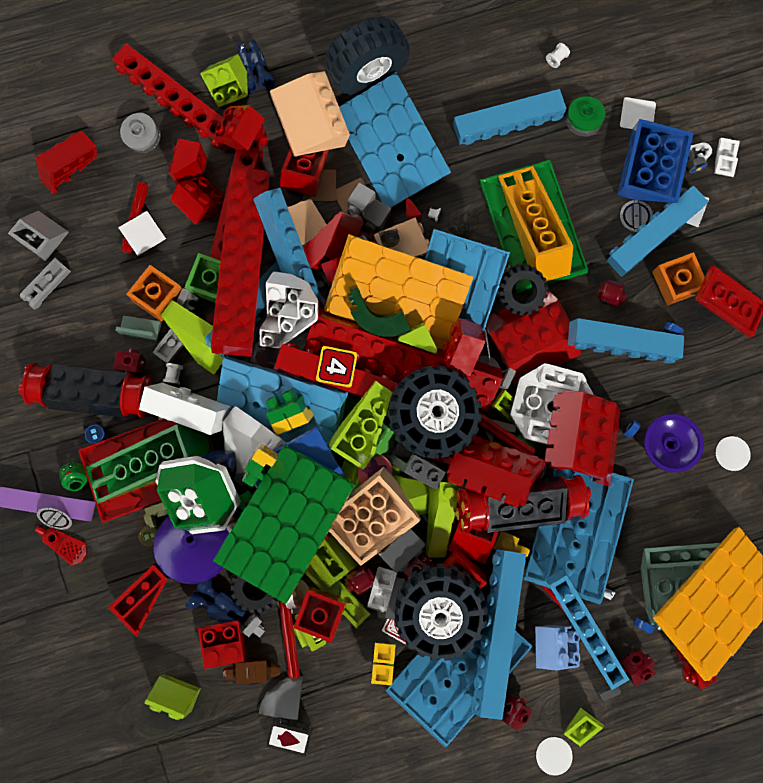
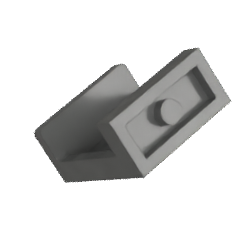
[388,443,445,490]

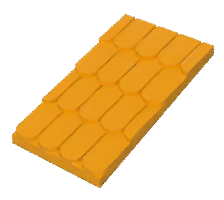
[324,234,473,350]
[653,527,763,681]

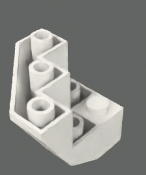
[259,272,318,349]
[223,406,286,486]

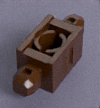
[223,659,281,684]

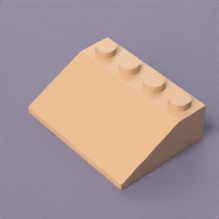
[270,71,350,156]
[329,467,421,566]

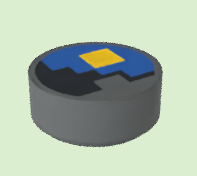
[687,157,707,173]

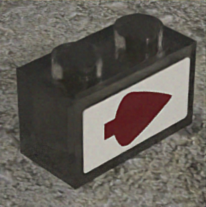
[266,718,313,757]

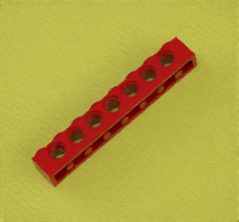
[112,43,230,152]
[210,127,268,261]

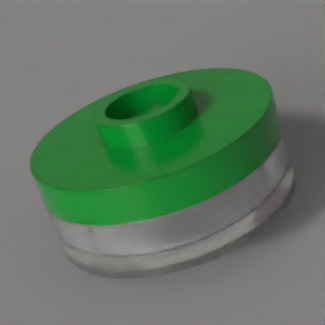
[566,96,605,136]

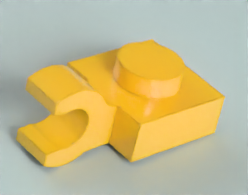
[493,531,530,557]

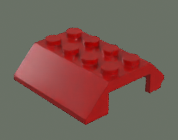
[484,291,581,387]
[544,390,621,487]
[447,435,547,508]

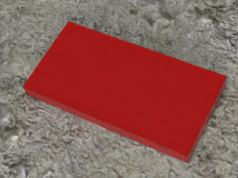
[695,266,763,337]

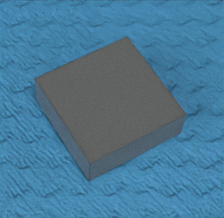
[595,685,621,701]

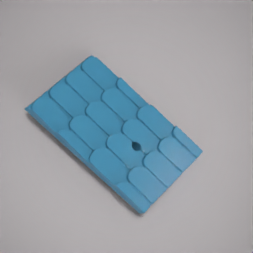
[339,73,451,208]
[425,229,510,333]
[217,356,348,456]
[523,469,634,604]
[385,604,533,747]

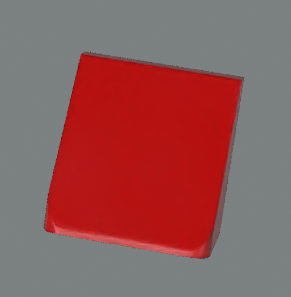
[405,198,422,222]

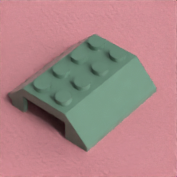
[641,543,720,630]

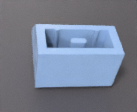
[535,625,580,671]

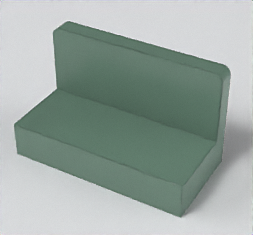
[115,316,162,341]

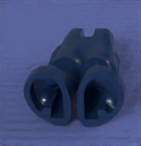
[237,39,275,94]
[185,579,247,623]

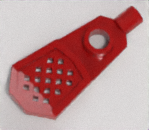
[35,525,88,565]

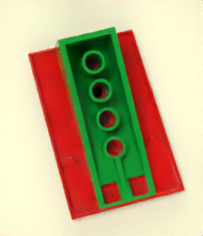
[78,418,215,523]

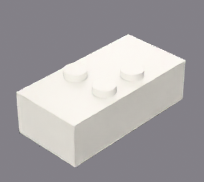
[139,383,232,435]

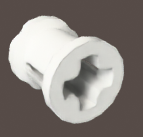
[546,43,570,68]
[163,363,183,386]

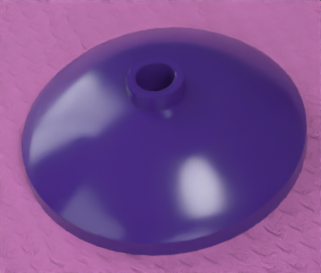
[644,414,704,473]

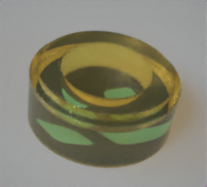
[139,526,157,546]

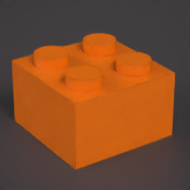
[653,252,705,306]
[126,265,182,322]

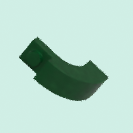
[348,285,411,337]

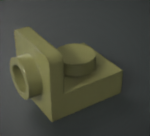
[144,502,168,528]

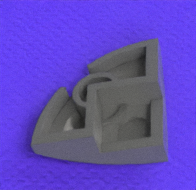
[259,675,303,720]

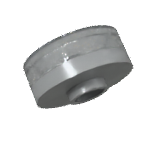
[120,113,161,153]

